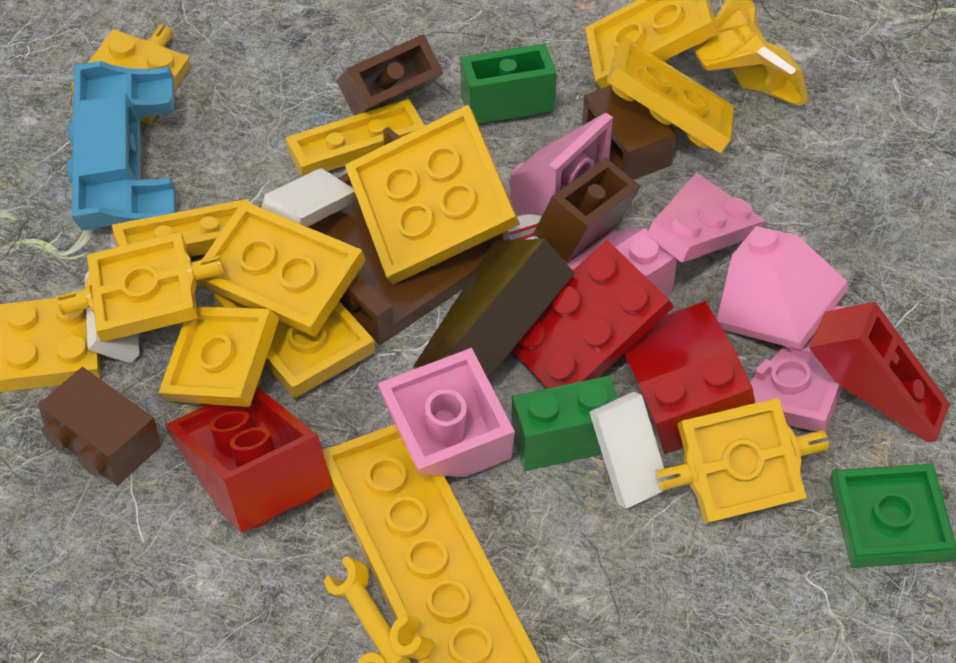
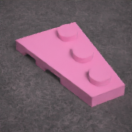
[647,172,766,263]
[750,305,845,433]

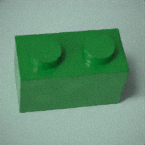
[460,43,557,124]
[511,376,618,471]

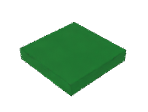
[830,463,956,568]

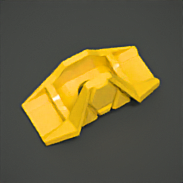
[694,0,809,106]

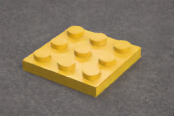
[345,105,520,285]

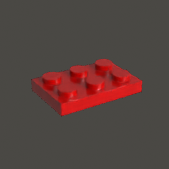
[512,239,674,388]

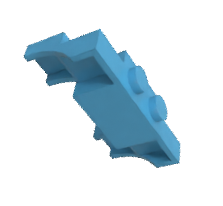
[67,61,176,231]

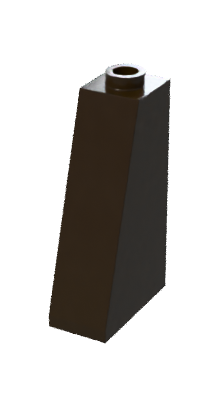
[413,239,575,378]

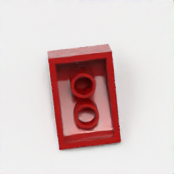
[623,301,755,454]
[165,387,333,533]

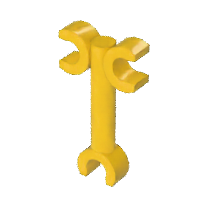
[324,556,435,663]

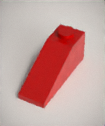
[809,302,950,442]

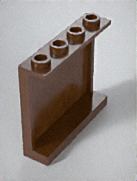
[259,127,509,346]

